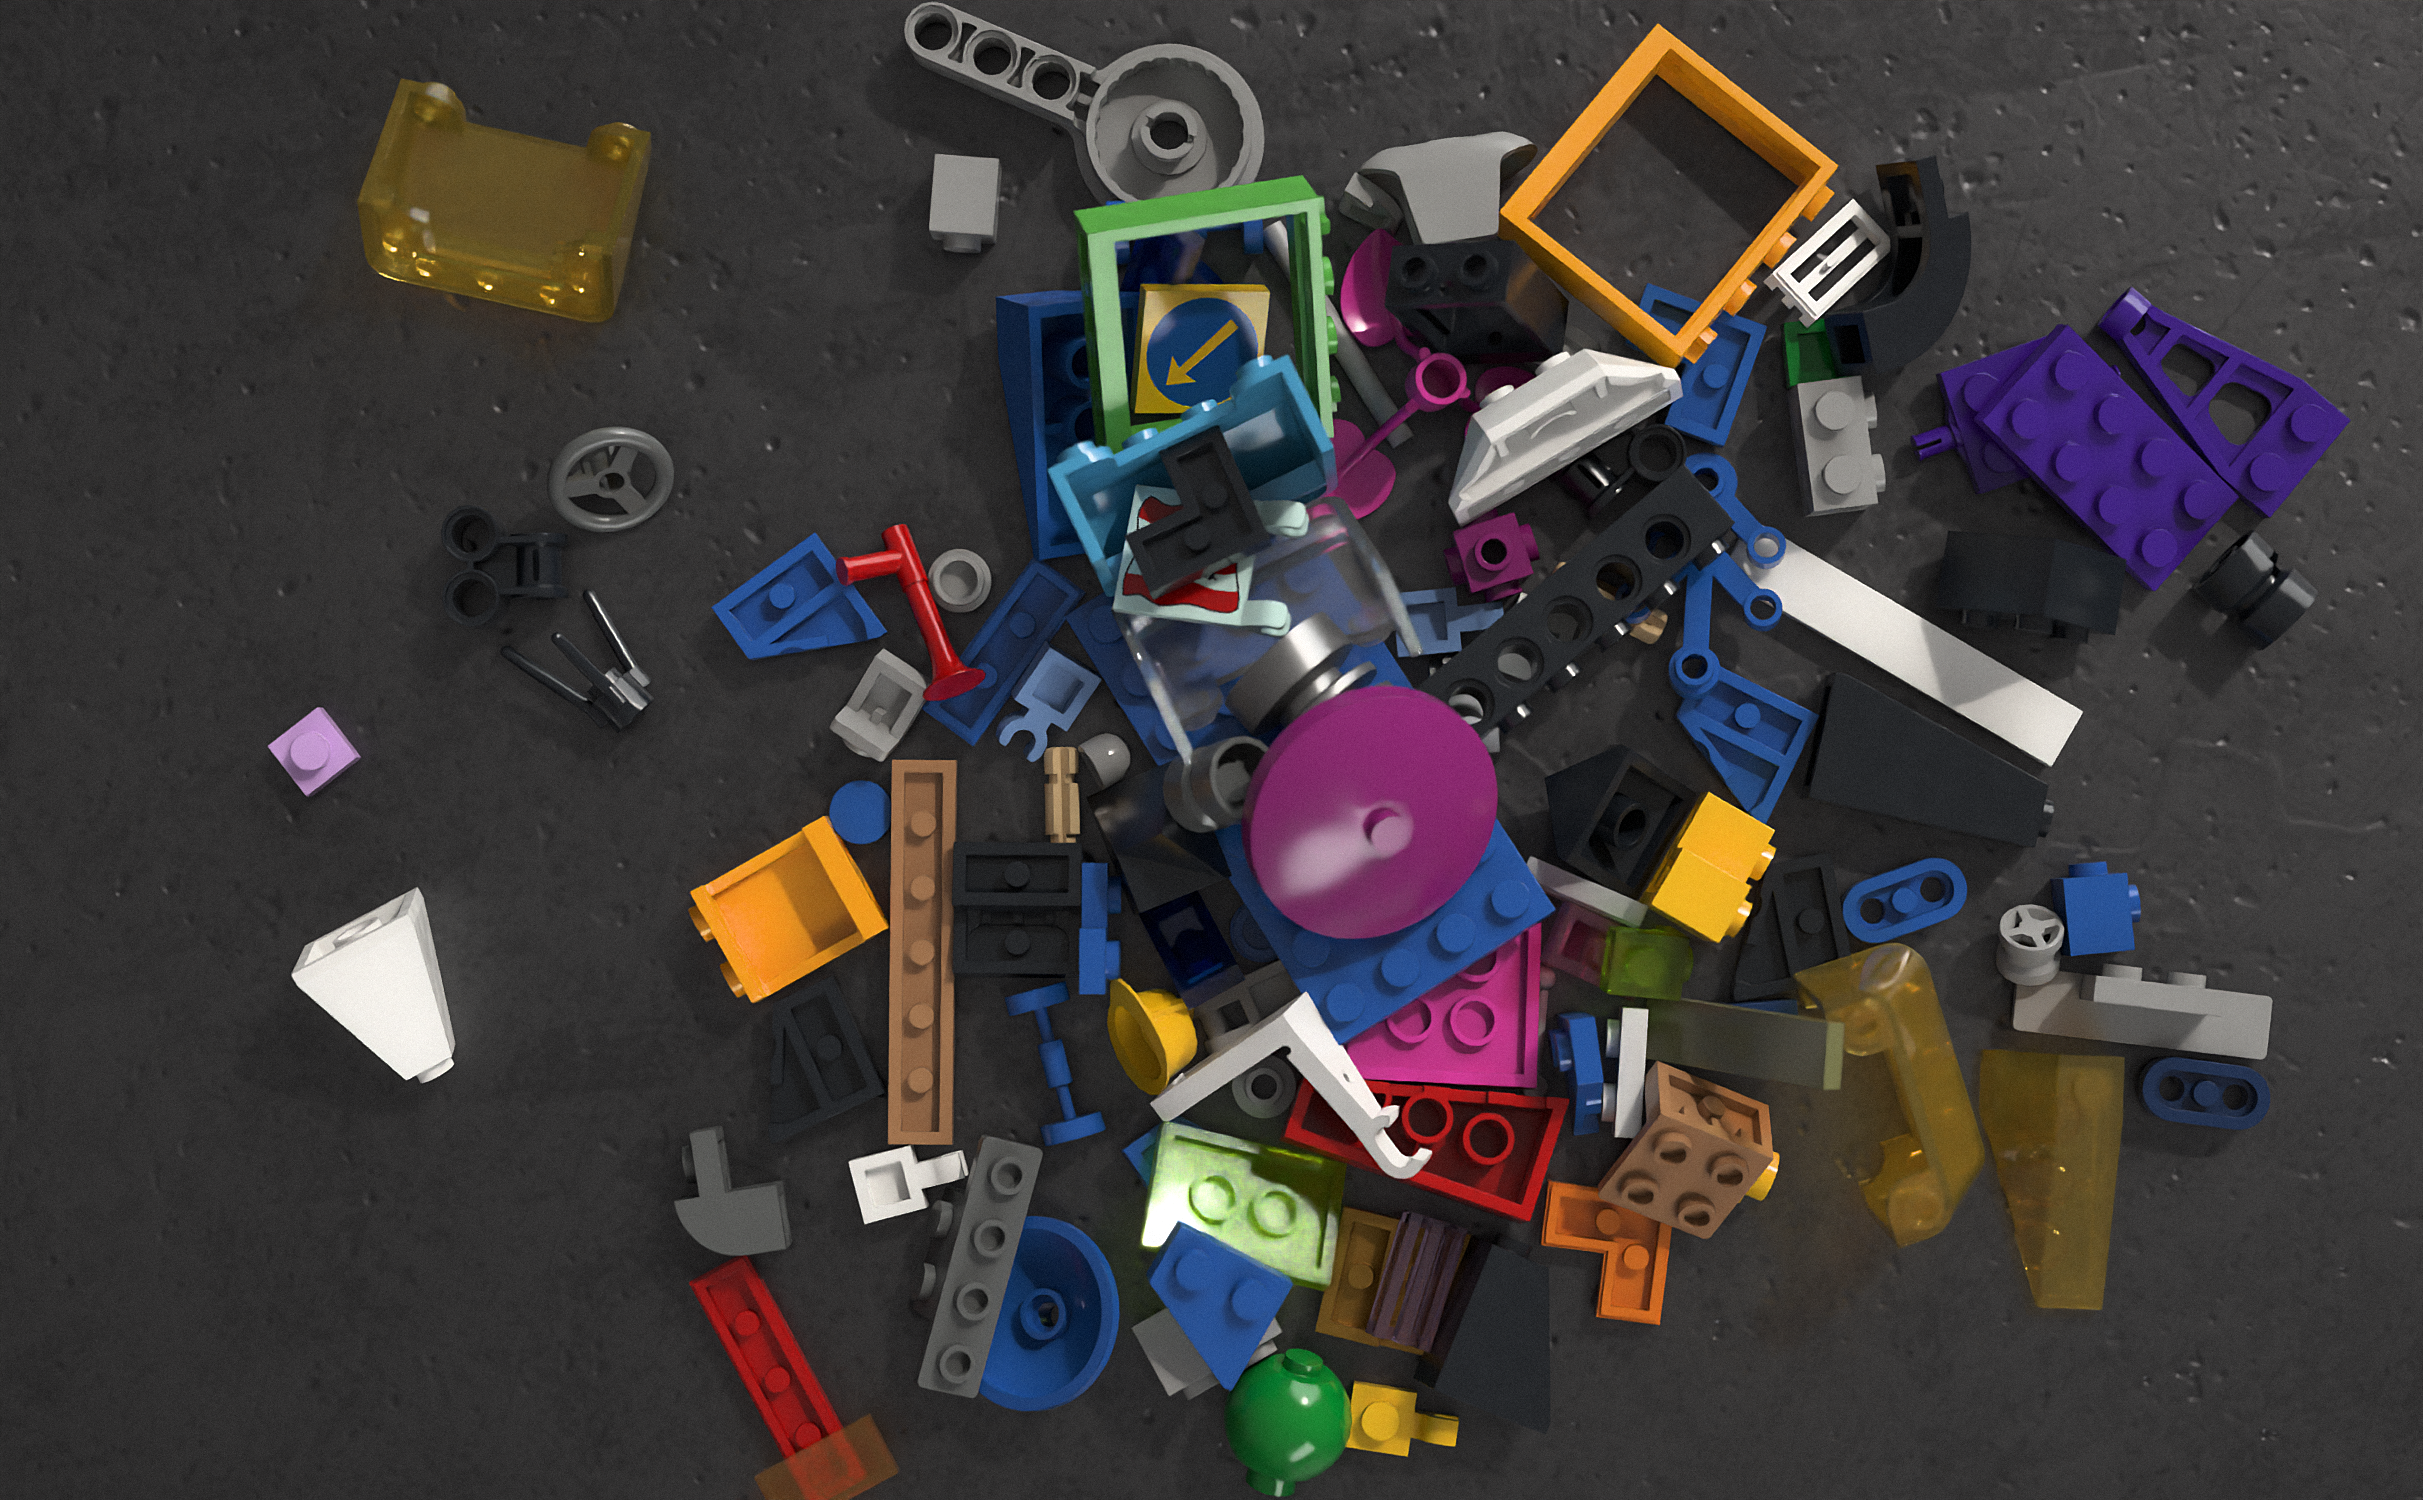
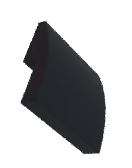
[952,842,1083,978]

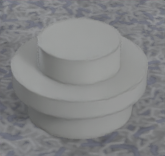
[928,549,992,613]

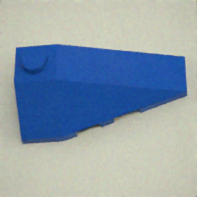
[996,290,1140,560]

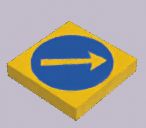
[1129,284,1270,413]

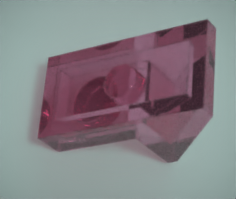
[1539,900,1658,1002]

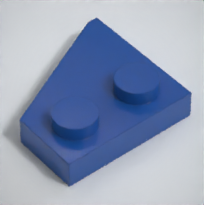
[711,533,888,660]
[1674,661,1819,825]
[1547,1010,1604,1136]

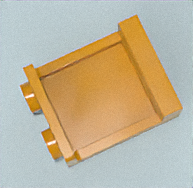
[688,816,890,1004]

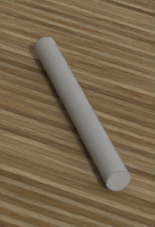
[1263,220,1414,449]

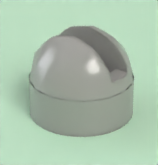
[1078,733,1131,790]

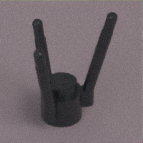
[500,589,655,733]

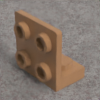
[1598,1061,1774,1239]

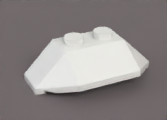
[1448,349,1683,528]

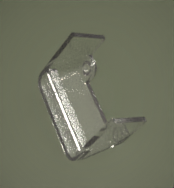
[1111,496,1424,767]

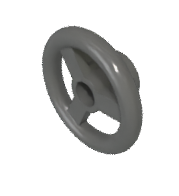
[547,427,674,532]

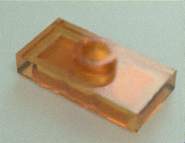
[754,1413,900,1500]

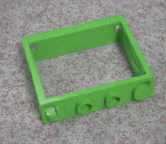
[1074,175,1341,455]

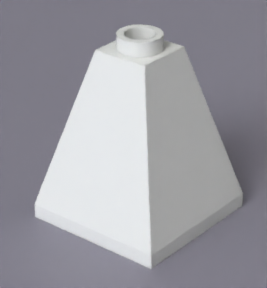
[291,887,455,1083]

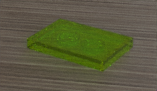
[1138,1121,1347,1291]

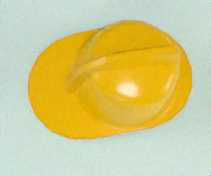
[1107,978,1197,1095]

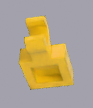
[1346,1380,1459,1457]

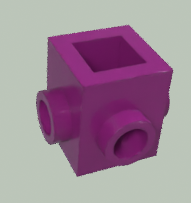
[1443,507,1540,603]

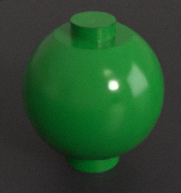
[1224,1348,1352,1497]

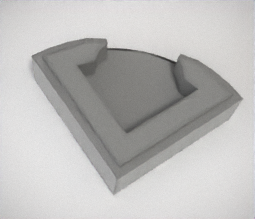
[1338,172,1404,238]

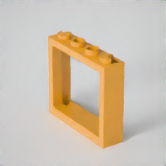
[1497,23,1839,370]

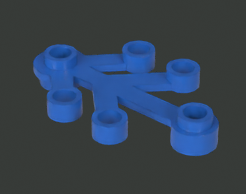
[1615,452,1786,700]

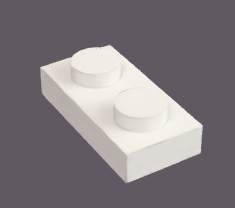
[1601,1006,1649,1138]

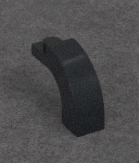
[1823,155,1971,377]

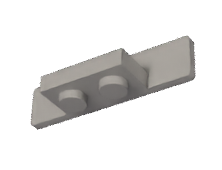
[2010,963,2273,1060]

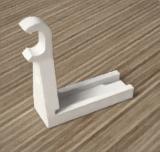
[1150,991,1432,1179]

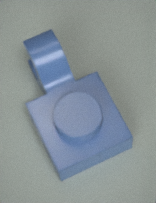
[1392,587,1504,658]

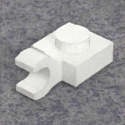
[848,1144,969,1224]

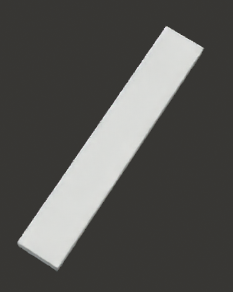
[1729,525,2083,767]

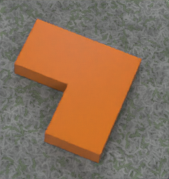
[1539,1180,1672,1325]

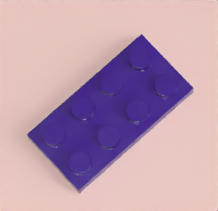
[1973,324,2239,592]

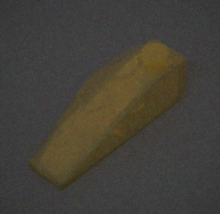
[1979,1049,2125,1310]

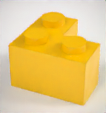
[1638,792,1776,943]

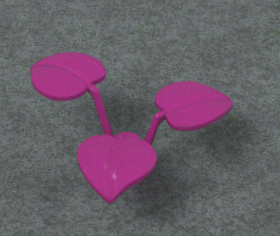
[1305,228,1535,526]

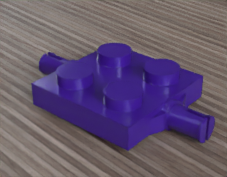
[1910,334,2123,494]

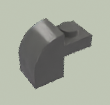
[674,1125,792,1256]

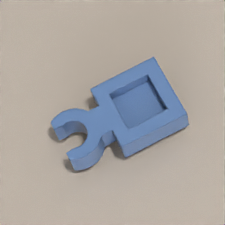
[996,641,1102,762]

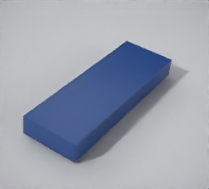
[922,557,1087,747]

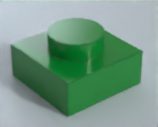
[1780,319,1853,389]

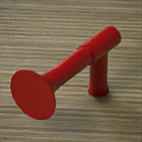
[836,524,986,701]

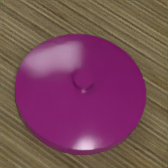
[1242,686,1497,939]

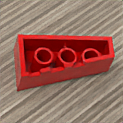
[1279,1076,1570,1224]

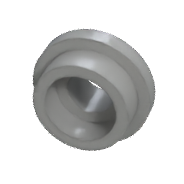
[1232,1055,1296,1118]

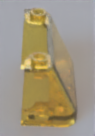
[357,78,652,322]
[1793,943,1985,1248]

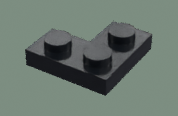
[1125,425,1273,600]

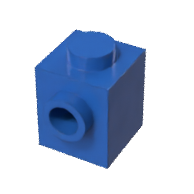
[2050,861,2141,956]

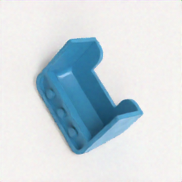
[1047,354,1338,597]

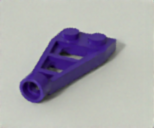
[2097,286,2351,519]

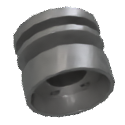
[1224,611,1393,737]

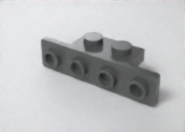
[910,1135,1043,1398]

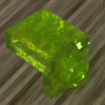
[1599,925,1693,1001]

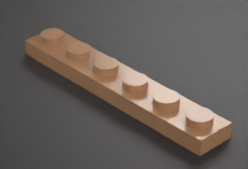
[888,760,957,1145]

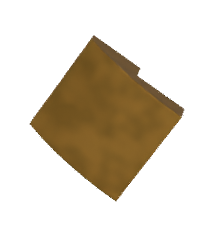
[1315,1206,1473,1355]

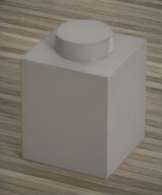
[929,154,1002,253]

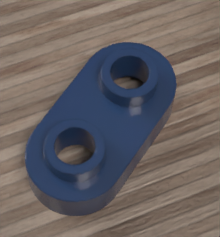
[2137,1056,2270,1130]

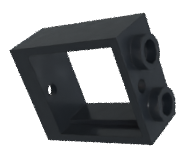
[1385,240,1569,364]

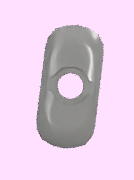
[1357,132,1538,245]

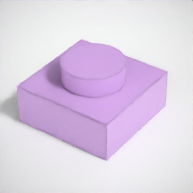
[268,707,362,797]

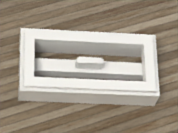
[1763,199,1890,328]

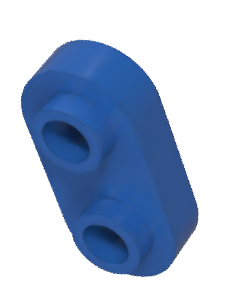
[1840,858,1967,943]

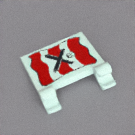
[1113,484,1309,638]

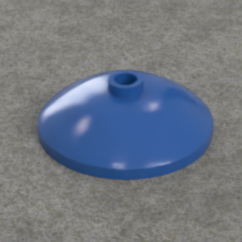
[978,1216,1119,1411]

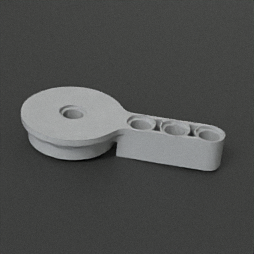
[904,2,1264,206]

